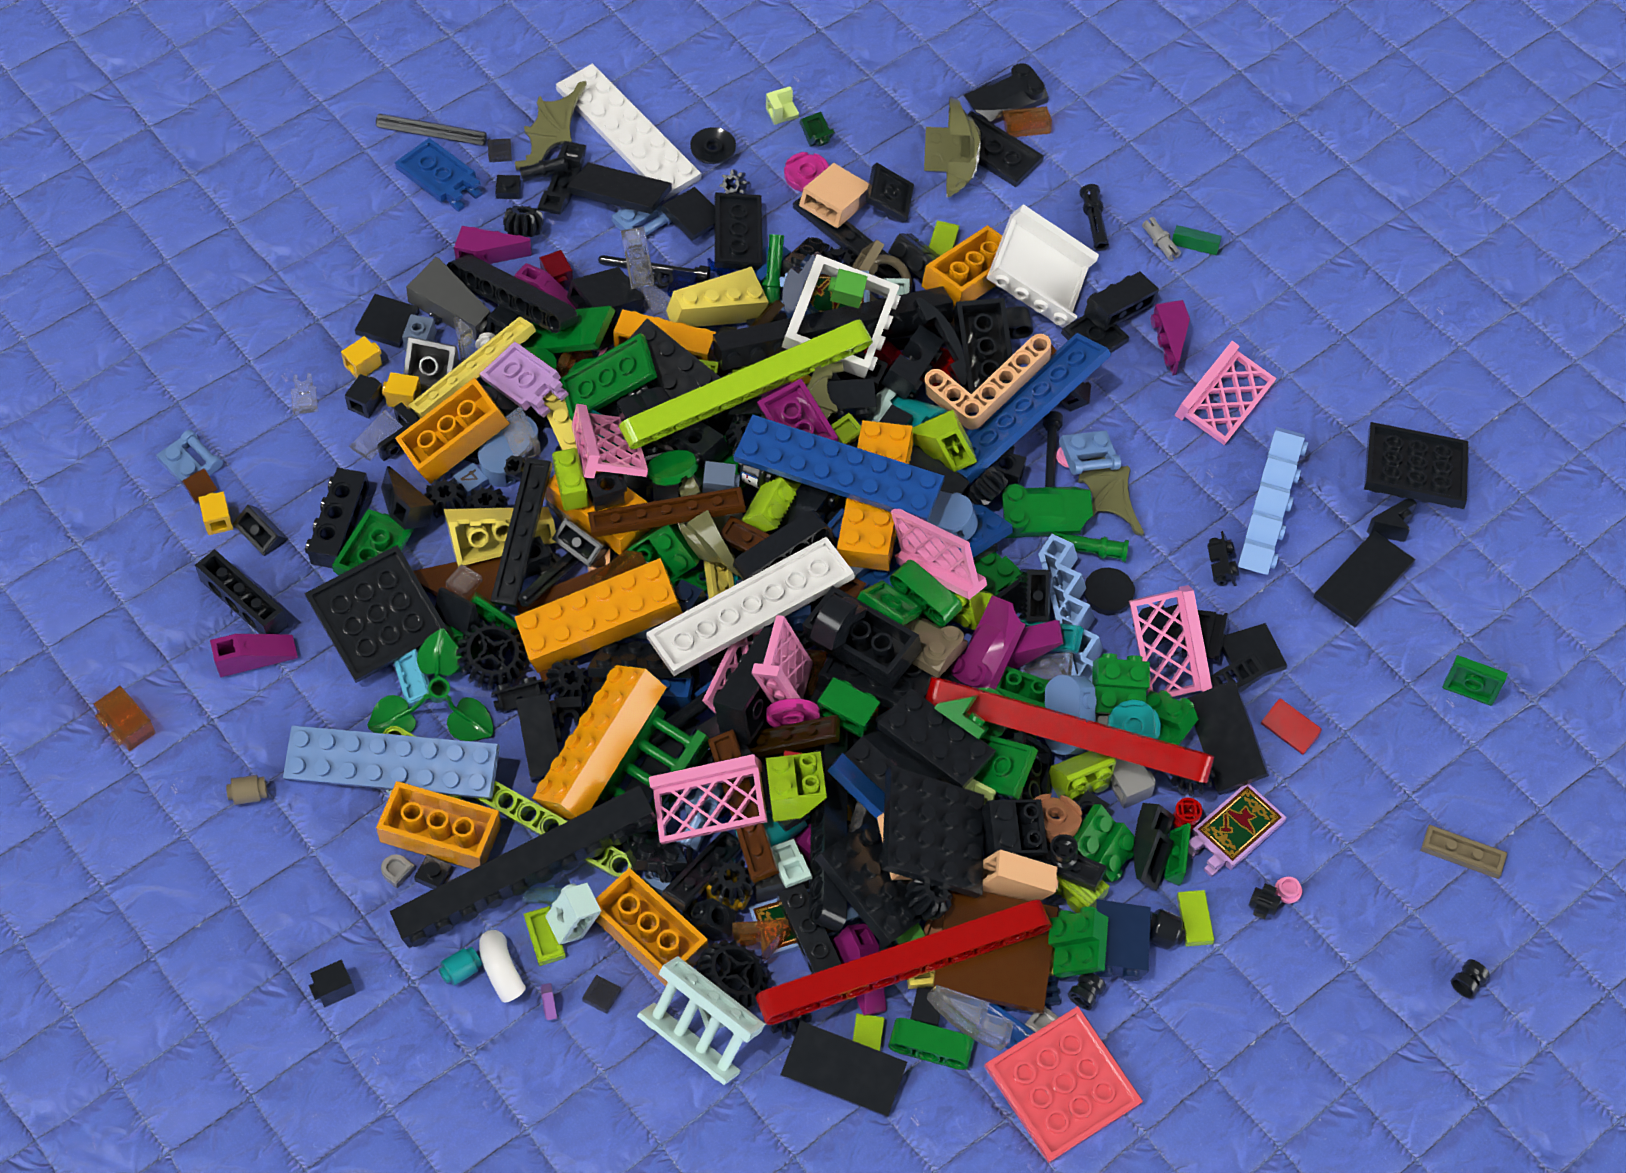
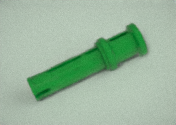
[762,234,785,306]
[1053,532,1129,563]

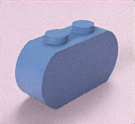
[477,414,540,487]
[907,491,978,541]
[1045,675,1097,755]

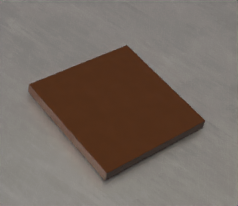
[932,890,1058,1014]

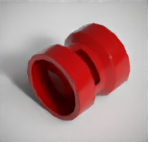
[1172,797,1203,833]

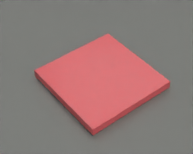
[984,1006,1143,1163]

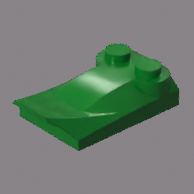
[1001,484,1093,538]
[332,509,414,576]

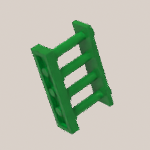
[599,705,710,832]

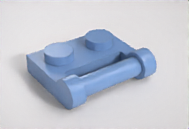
[612,205,672,245]
[156,429,223,489]
[1059,430,1121,475]

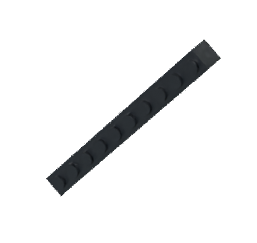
[713,286,953,371]
[390,785,657,948]

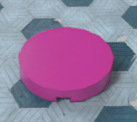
[784,152,829,192]
[766,699,820,727]

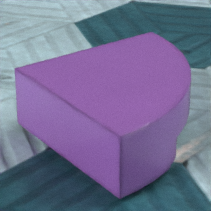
[540,983,557,1020]

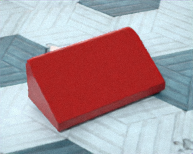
[1261,698,1322,755]

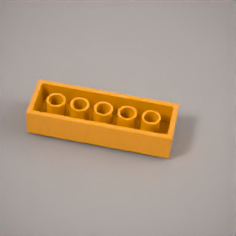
[837,420,913,571]
[515,558,683,673]
[532,665,667,820]

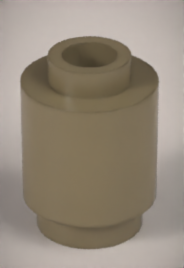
[226,775,267,805]

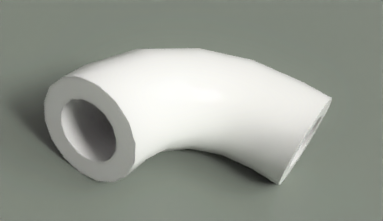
[479,930,526,1002]

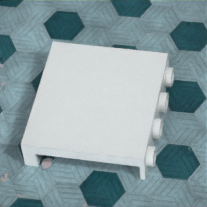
[987,204,1099,328]

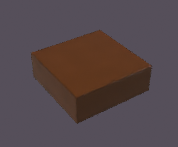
[181,468,218,503]

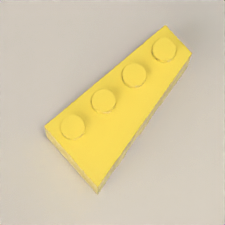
[666,267,769,327]
[444,507,556,567]

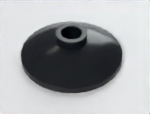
[690,127,736,164]

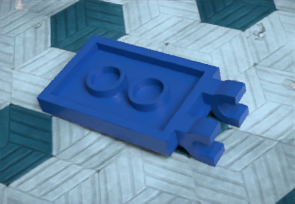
[395,138,483,212]

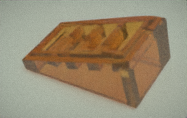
[590,550,647,584]

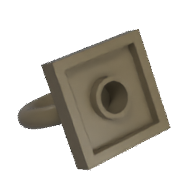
[852,240,912,301]

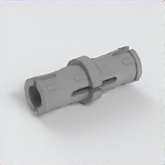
[1142,217,1181,261]

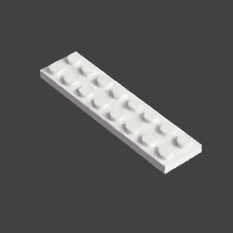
[556,64,701,201]
[646,537,854,676]

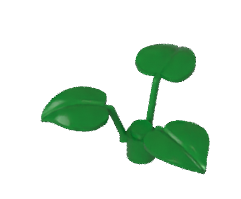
[367,628,493,741]

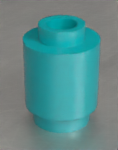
[438,947,482,986]

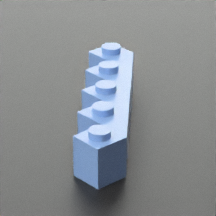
[1238,427,1308,575]
[1038,534,1103,682]

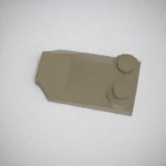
[904,616,968,678]

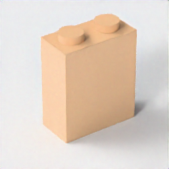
[799,163,869,228]
[983,850,1058,901]

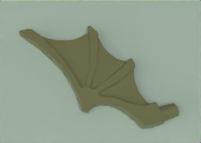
[515,81,587,170]
[806,362,843,419]
[1078,457,1144,536]

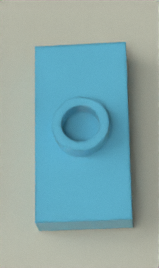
[394,649,429,708]

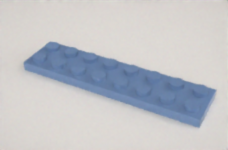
[283,726,500,799]

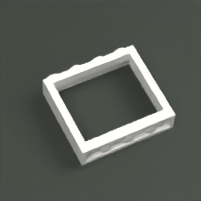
[782,254,901,378]

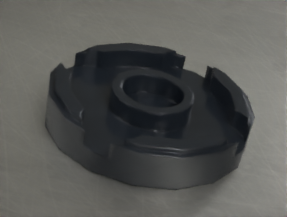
[1083,567,1135,615]

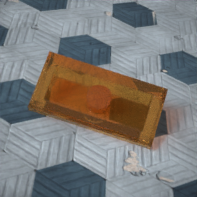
[1002,106,1052,137]

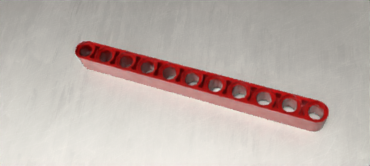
[925,677,1214,783]
[755,899,1052,1025]

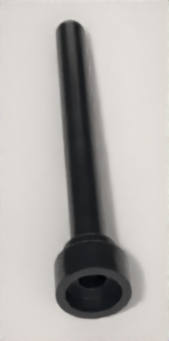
[598,255,711,284]
[1043,411,1063,487]

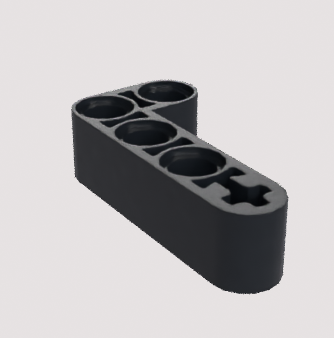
[733,510,835,581]

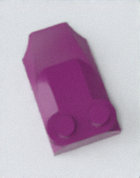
[757,379,839,442]
[949,595,1026,689]

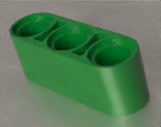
[890,560,963,627]
[888,1018,975,1070]

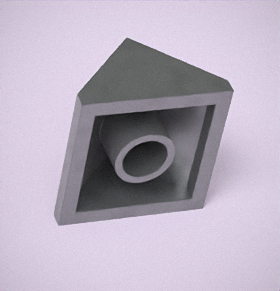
[403,337,460,390]

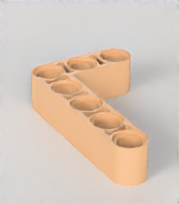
[925,334,1051,430]

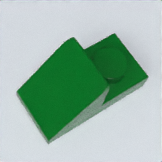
[934,695,988,739]

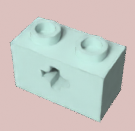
[545,883,601,945]

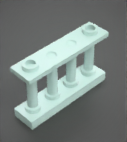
[637,956,765,1085]

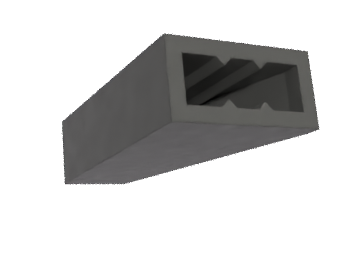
[406,257,490,341]

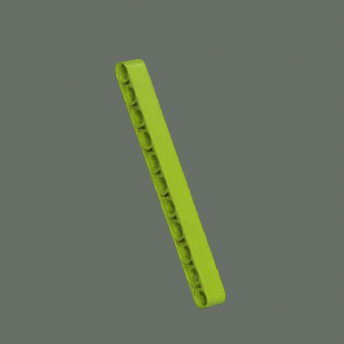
[618,319,873,450]
[383,726,637,879]

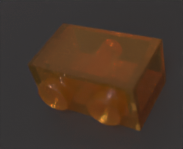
[94,686,156,751]

